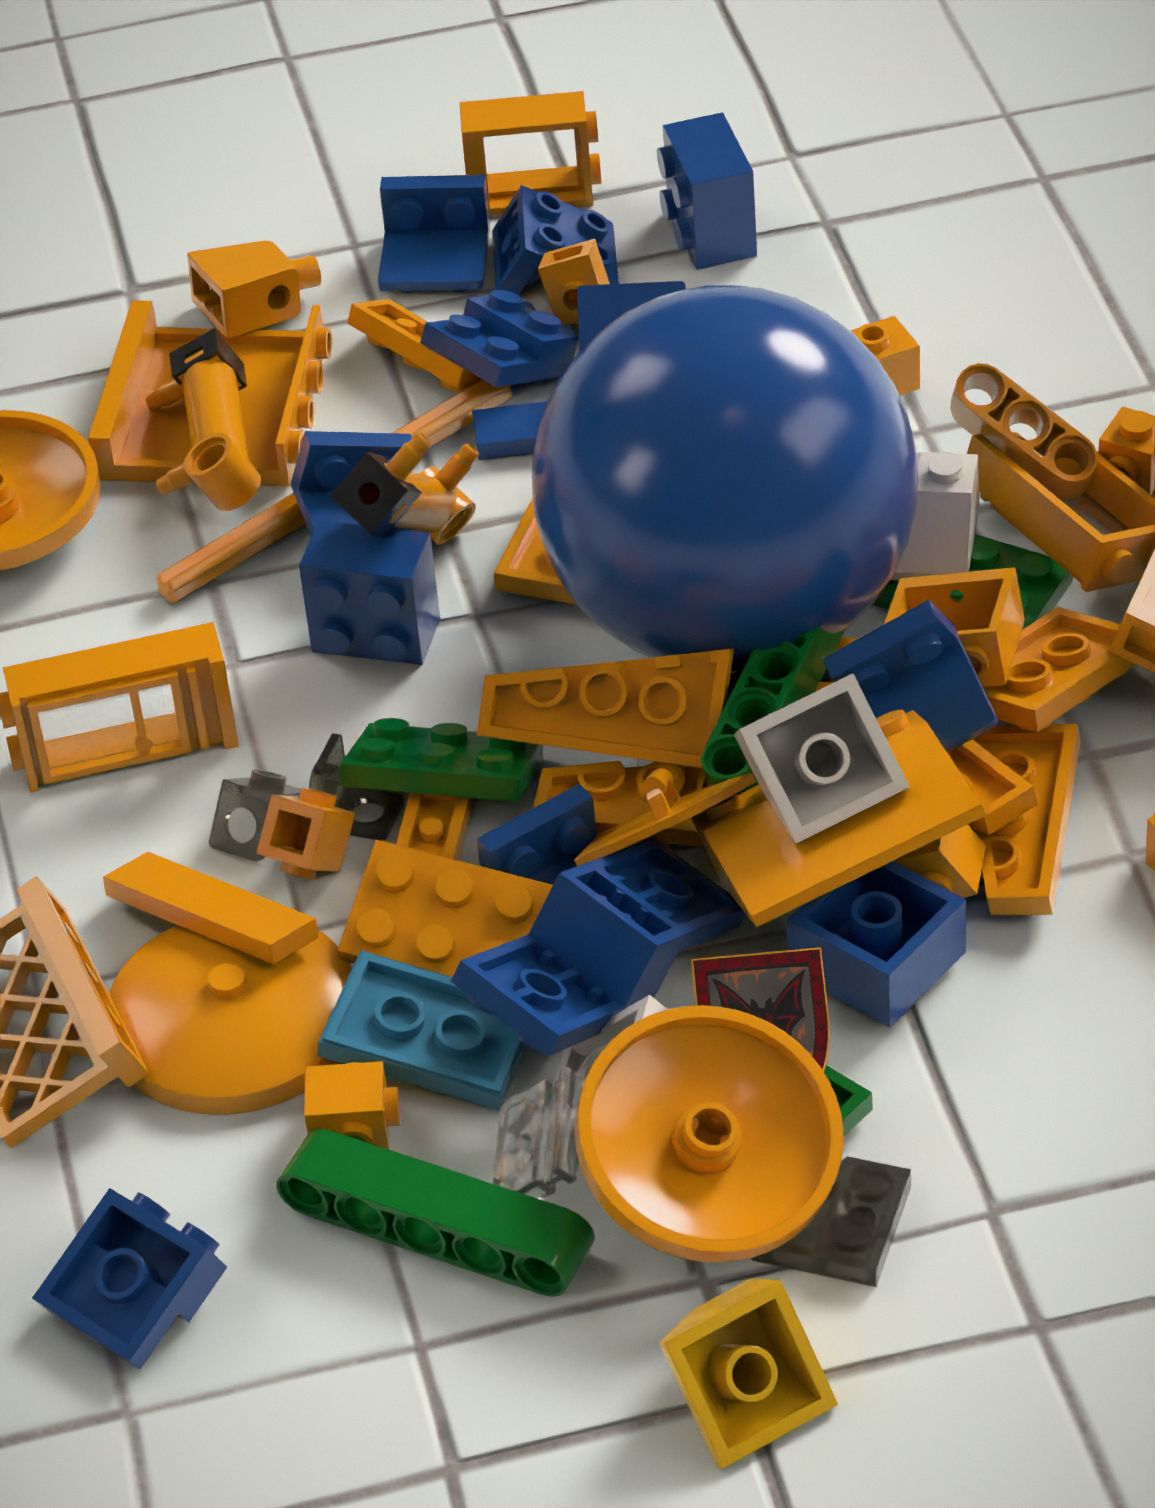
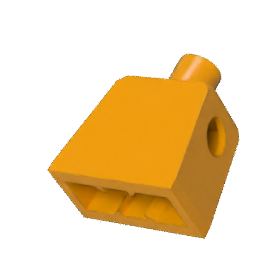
[187,240,321,339]

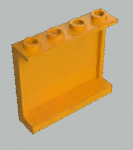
[88,300,332,486]

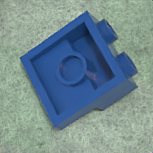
[420,290,579,387]
[32,1188,227,1370]

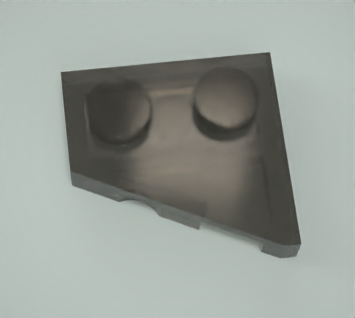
[752,1156,911,1287]

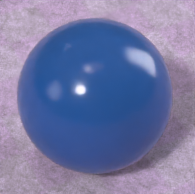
[531,285,919,672]

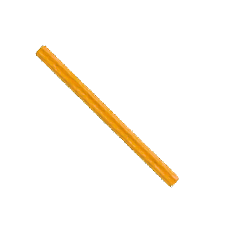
[156,379,513,603]

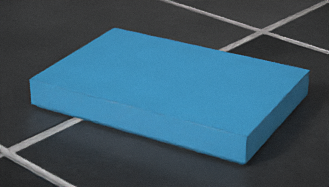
[317,950,527,1111]

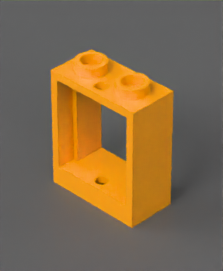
[459,91,602,215]
[884,567,1025,687]

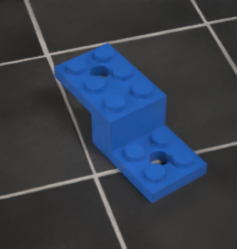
[450,838,746,1057]

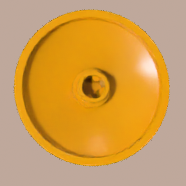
[0,410,101,570]
[109,925,352,1115]
[575,1005,844,1262]

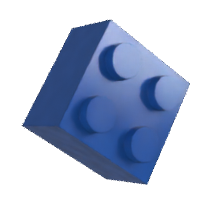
[657,112,757,270]
[299,520,440,665]
[787,861,966,1027]

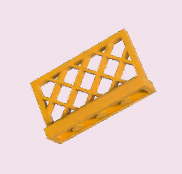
[0,876,150,1148]

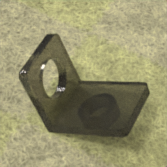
[309,733,404,841]
[209,769,301,861]

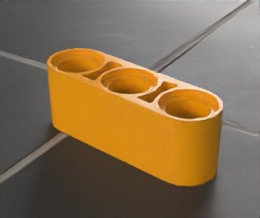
[950,363,1098,500]

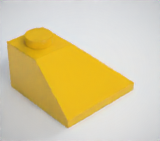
[659,1278,839,1469]

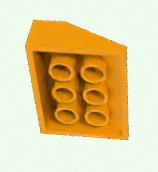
[691,710,986,927]

